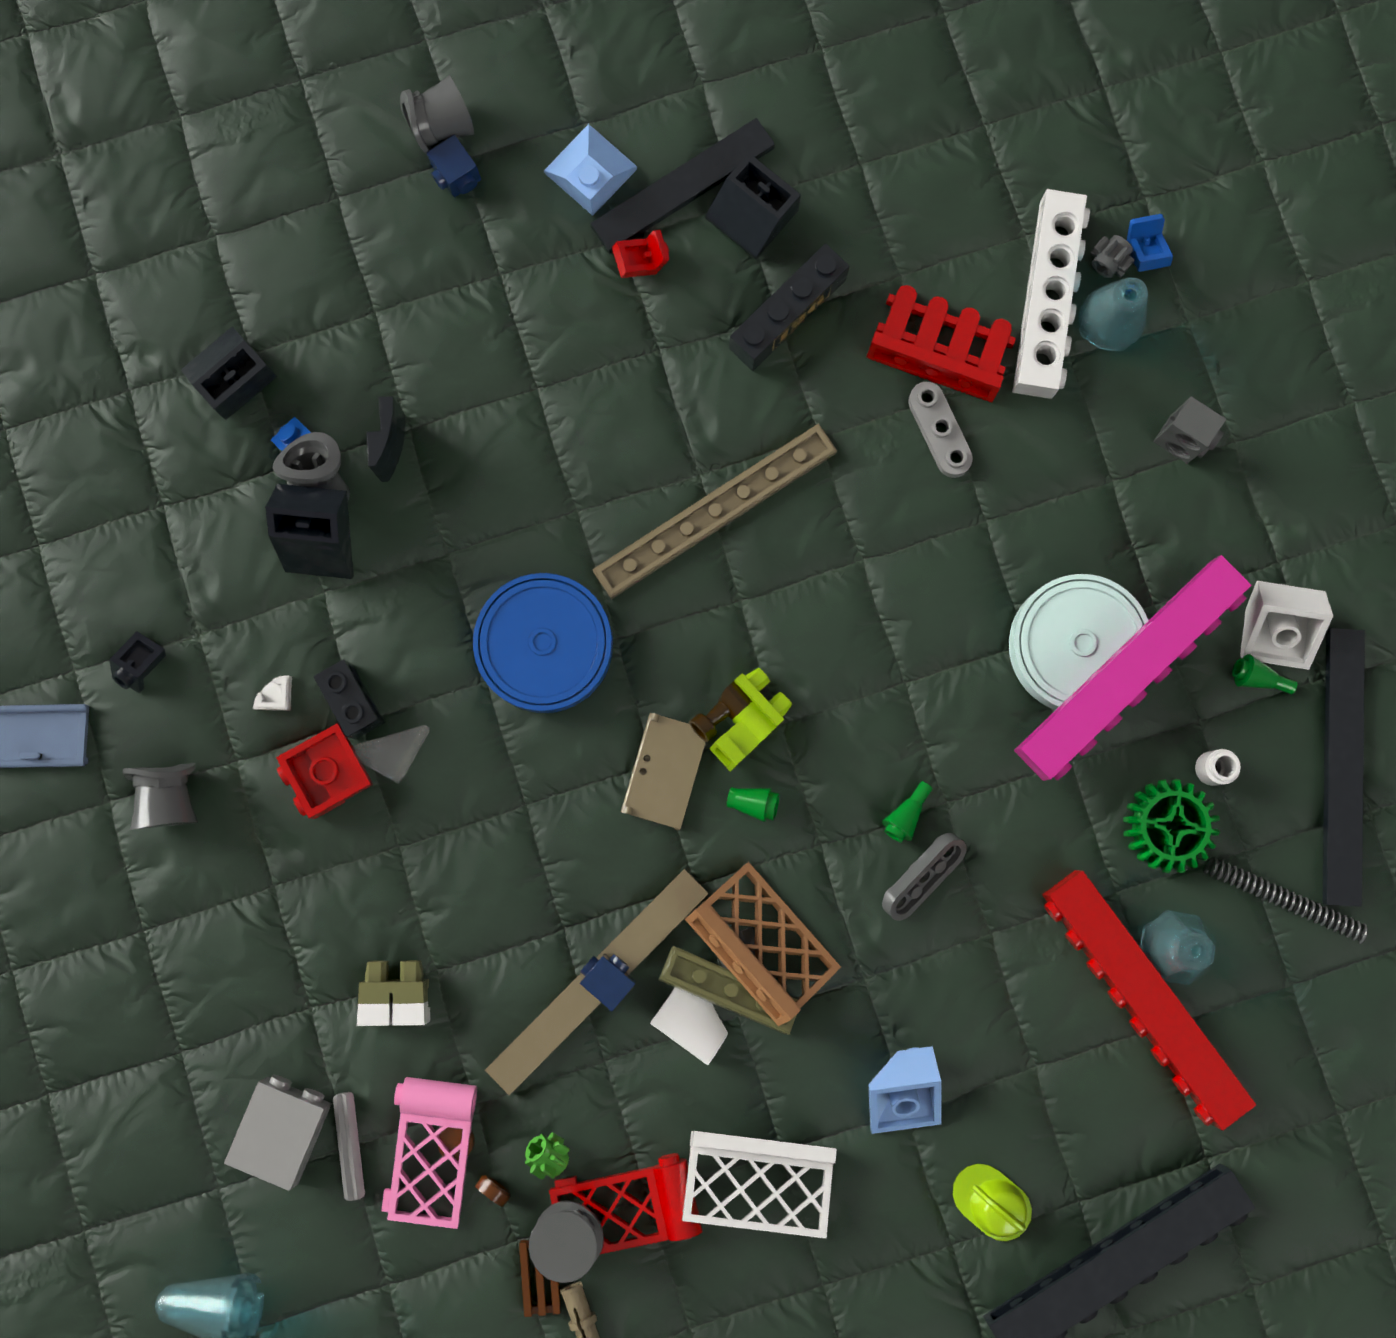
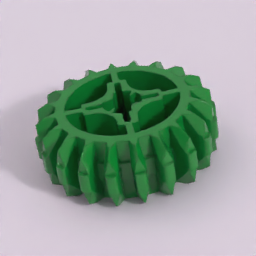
[1123,779,1221,873]

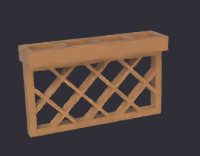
[685,862,841,1026]

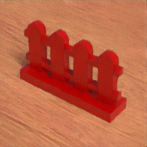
[866,285,1016,403]

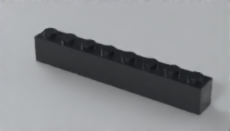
[983,1163,1255,1338]

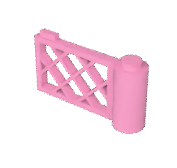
[381,1077,477,1229]

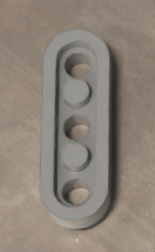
[908,382,973,478]

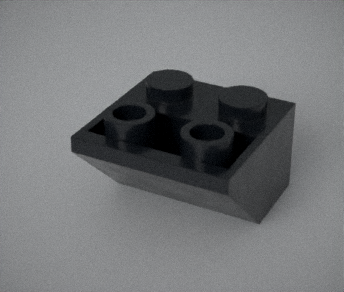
[705,153,801,259]
[181,326,277,420]

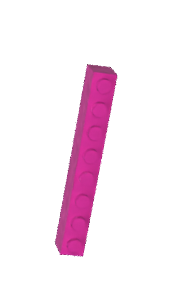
[1014,555,1252,781]

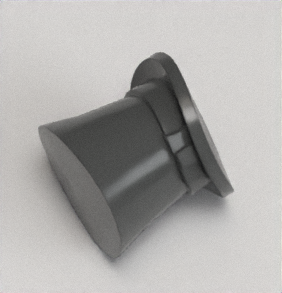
[400,75,474,154]
[273,432,350,500]
[123,763,198,830]
[529,1201,604,1283]

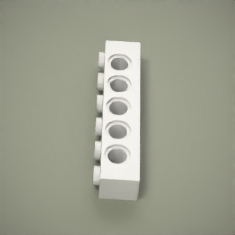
[1012,189,1090,399]

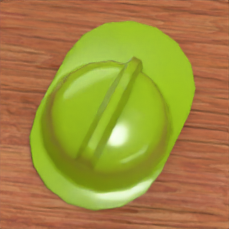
[953,1164,1032,1241]

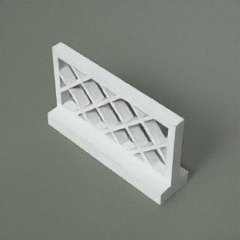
[682,1131,837,1238]

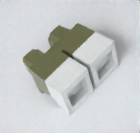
[357,960,430,1026]

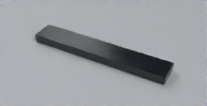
[591,118,775,254]

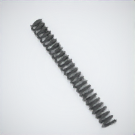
[1203,857,1368,944]

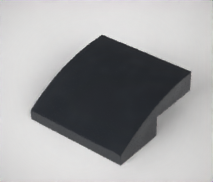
[367,396,405,482]

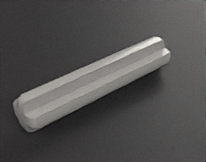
[333,1092,365,1201]

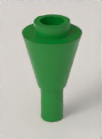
[1232,654,1298,694]
[882,781,932,843]

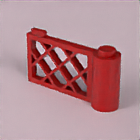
[549,1153,703,1254]

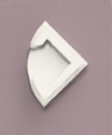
[253,675,292,711]

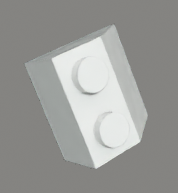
[1240,581,1333,670]

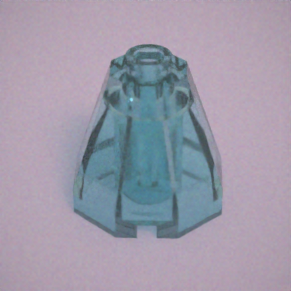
[1140,910,1216,986]

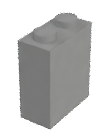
[224,1075,332,1191]

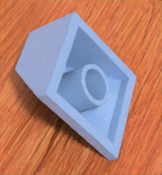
[544,124,637,216]
[868,1046,941,1134]

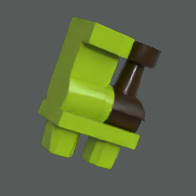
[689,668,792,772]

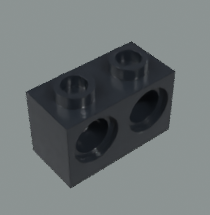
[313,659,385,740]

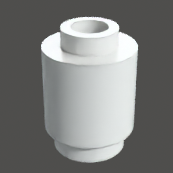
[1195,749,1241,786]

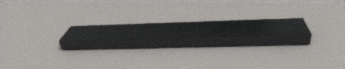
[1322,628,1365,907]

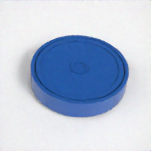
[473,573,613,713]

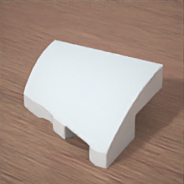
[650,987,728,1065]

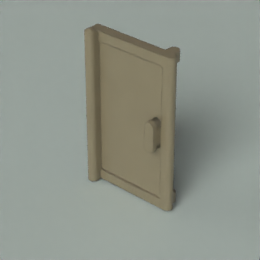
[621,713,706,830]

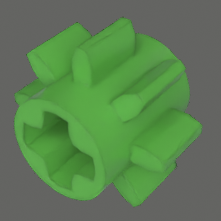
[525,1132,570,1180]

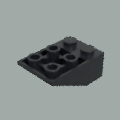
[265,484,354,579]

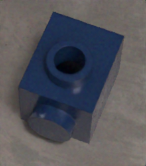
[427,134,481,198]
[579,954,636,1011]

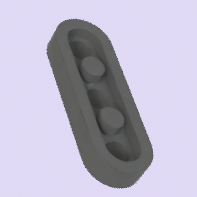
[882,833,966,921]

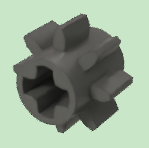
[1090,235,1135,278]

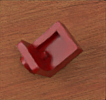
[612,230,669,278]

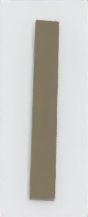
[592,423,837,600]
[485,869,709,1095]

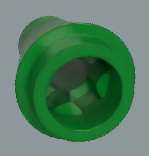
[727,787,780,822]

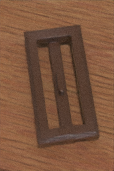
[519,1240,561,1317]

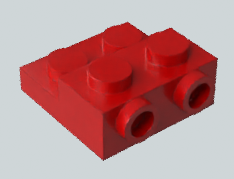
[276,723,373,819]

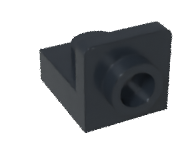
[109,631,166,693]

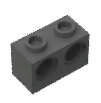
[1153,396,1226,464]

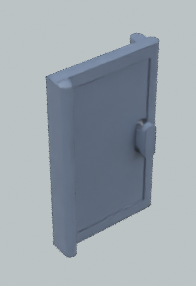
[0,704,89,768]

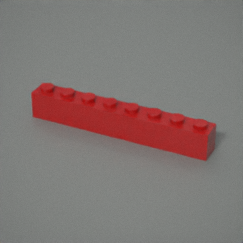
[1042,870,1256,1131]

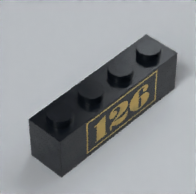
[729,243,850,371]

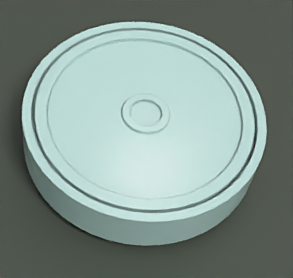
[1009,574,1149,710]

